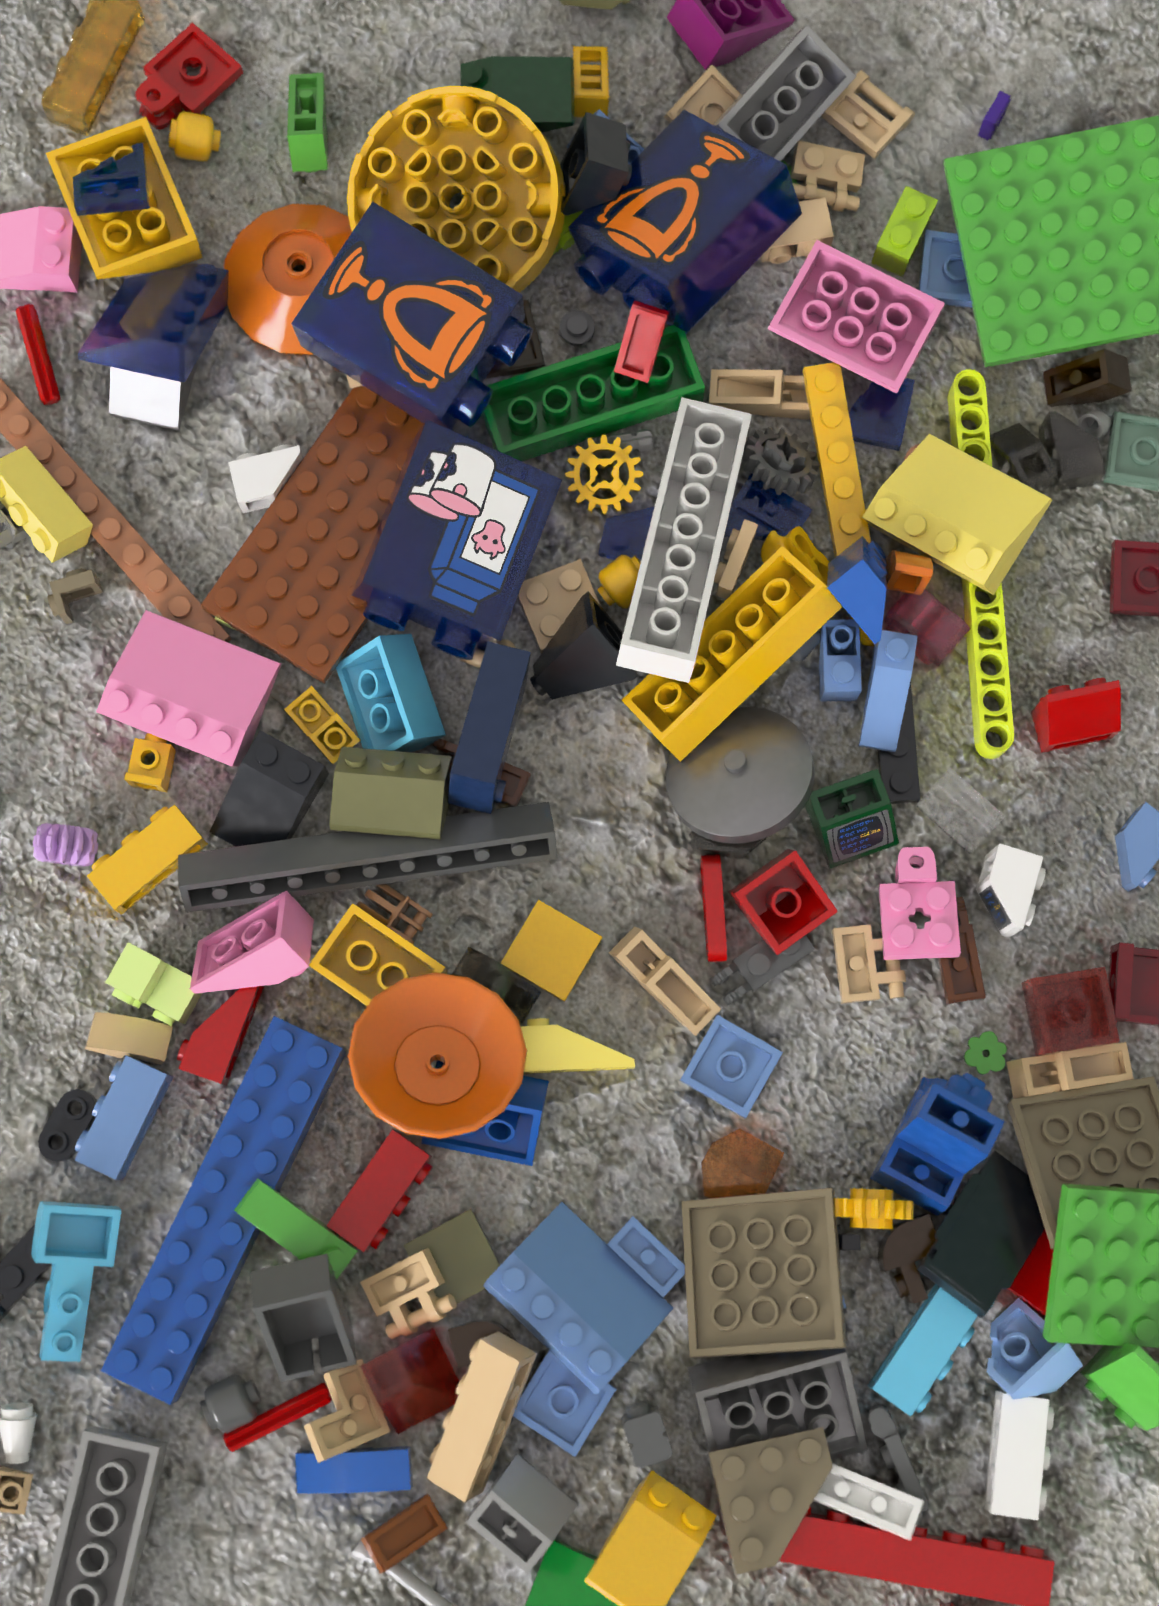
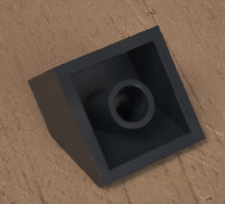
[560,112,632,216]

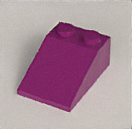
[666,0,795,70]

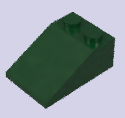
[461,56,575,133]

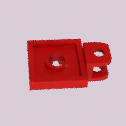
[135,22,243,130]

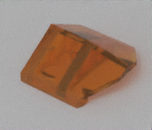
[701,1128,784,1199]

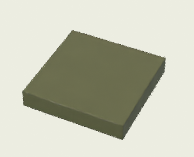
[403,1209,500,1304]

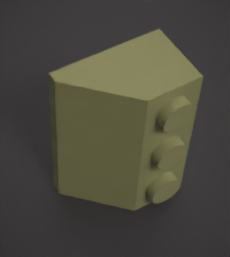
[329,747,452,839]

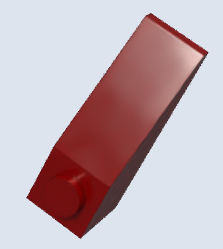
[177,985,265,1086]

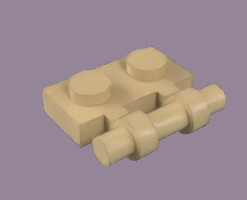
[788,140,865,212]
[832,924,906,1004]
[360,1247,457,1339]

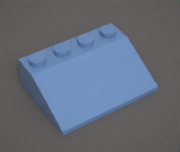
[483,1202,673,1395]

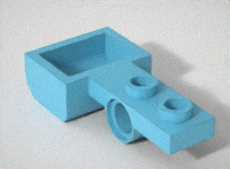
[31,1201,122,1362]

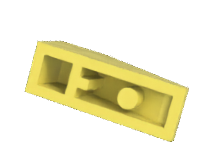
[521,1018,635,1074]

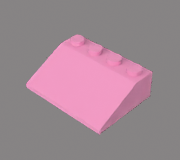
[768,240,945,394]
[96,610,281,767]

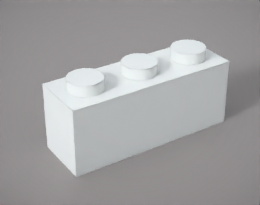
[984,1390,1054,1520]

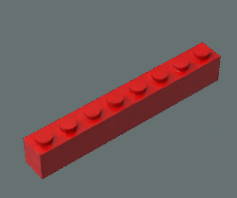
[779,1506,1055,1606]

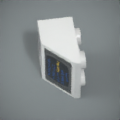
[976,843,1046,938]

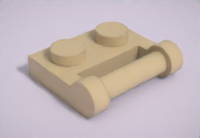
[822,70,915,159]

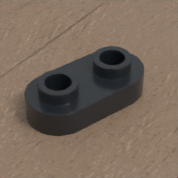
[38,1089,97,1162]

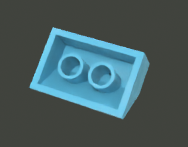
[336,634,446,752]

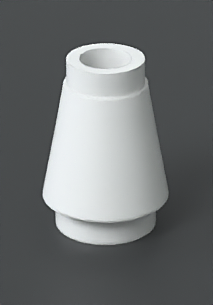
[0,1402,37,1464]

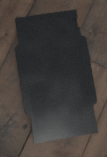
[917,1151,1045,1318]

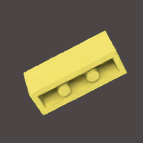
[0,446,93,563]

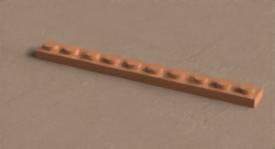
[0,378,232,642]

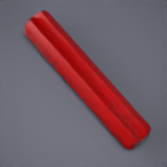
[16,304,61,405]
[223,1383,333,1452]

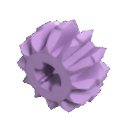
[33,823,99,867]

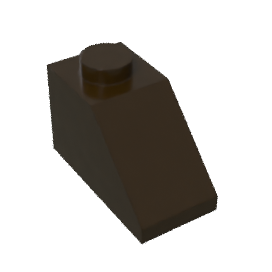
[1043,349,1132,407]

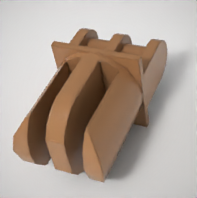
[356,884,433,944]

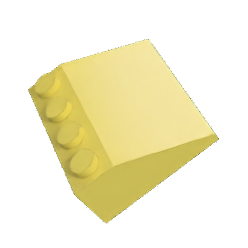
[862,434,1053,595]

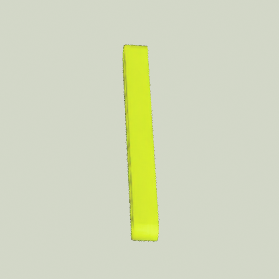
[947,369,1014,759]

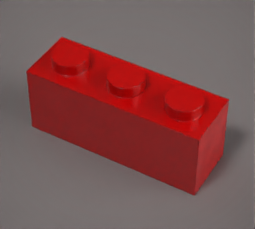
[326,1129,433,1252]

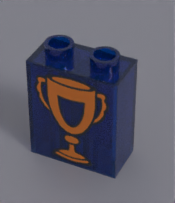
[568,110,802,333]
[291,202,533,437]

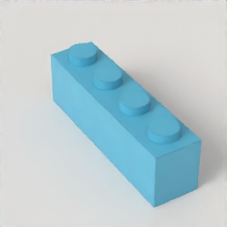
[867,1284,995,1417]

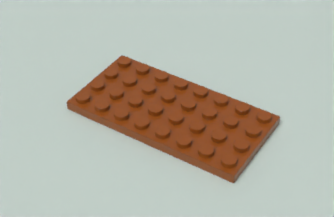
[201,383,482,684]

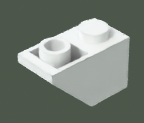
[228,444,303,513]

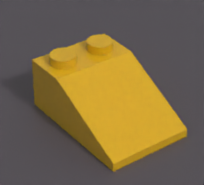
[584,1470,717,1606]

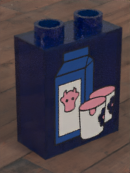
[352,420,562,660]

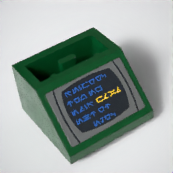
[805,768,899,869]

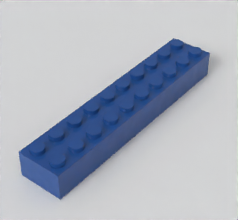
[101,1016,347,1405]

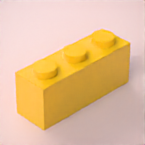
[87,804,208,915]

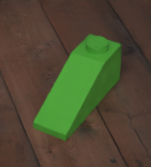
[287,73,328,173]
[234,1178,358,1280]

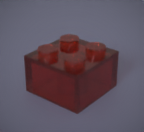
[1022,967,1120,1056]

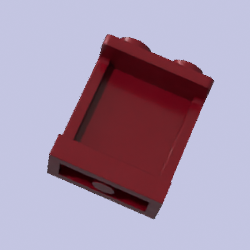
[1106,942,1159,1026]

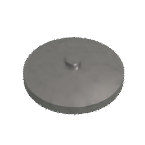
[666,707,815,844]

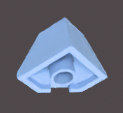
[987,1298,1083,1400]

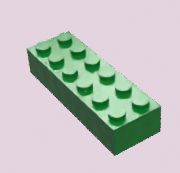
[476,323,705,468]

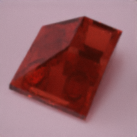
[360,1327,459,1434]

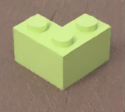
[105,942,202,1026]

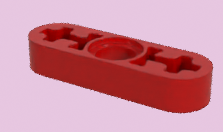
[700,854,727,962]

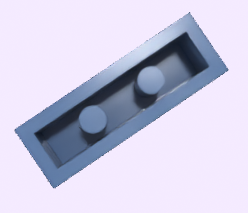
[75,1055,173,1180]

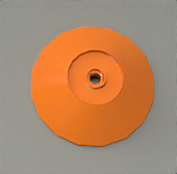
[222,204,378,355]
[348,972,527,1139]

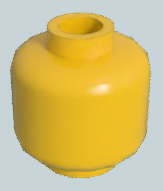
[168,112,221,162]
[597,555,641,609]

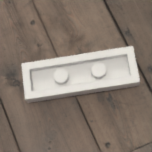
[813,1464,924,1541]

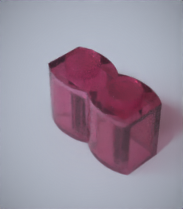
[883,589,971,667]

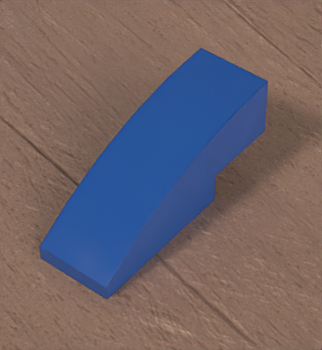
[295,1446,413,1494]

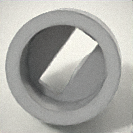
[1078,410,1111,441]

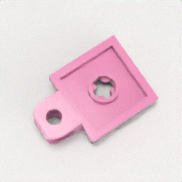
[879,847,961,960]

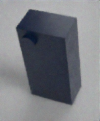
[448,641,531,814]

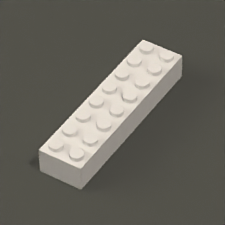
[616,397,752,683]

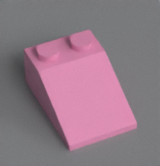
[0,206,82,292]
[190,890,314,994]

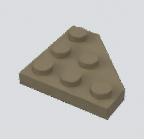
[708,1427,833,1575]

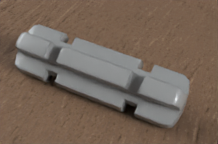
[583,429,653,459]

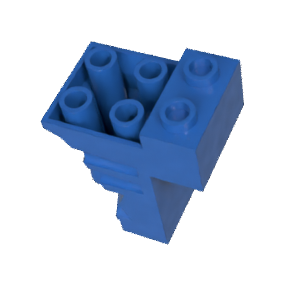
[870,1073,1005,1216]

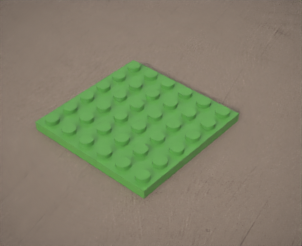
[943,116,1159,368]

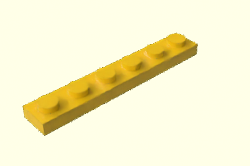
[802,362,871,558]

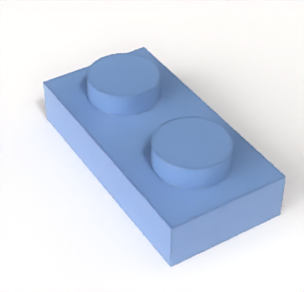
[607,1216,685,1298]

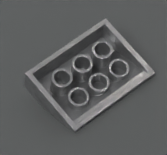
[687,1348,868,1460]

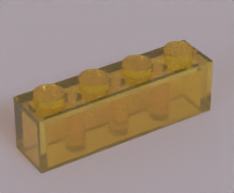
[41,0,145,136]

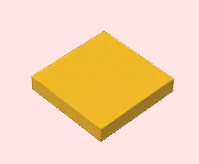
[500,899,602,1002]

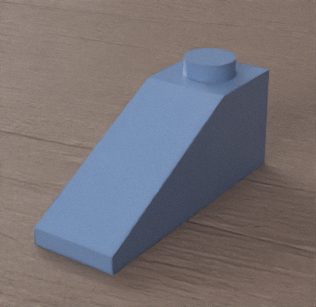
[859,630,918,752]

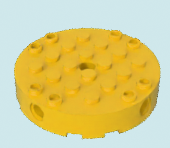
[347,86,566,311]

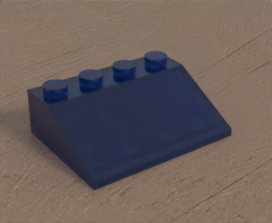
[78,263,229,383]

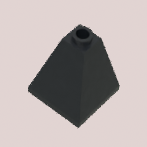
[530,591,638,700]

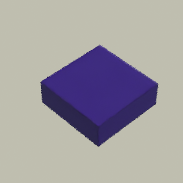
[978,91,1011,141]

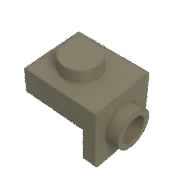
[47,569,103,624]

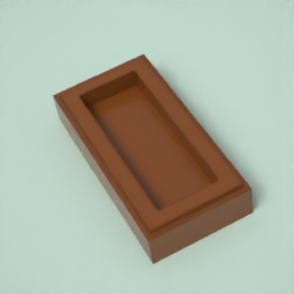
[360,1494,448,1574]

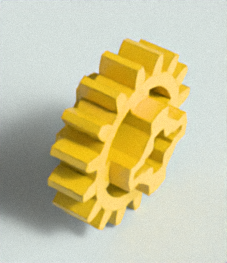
[565,435,643,514]
[834,1188,913,1229]

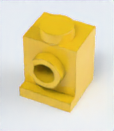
[124,733,176,793]

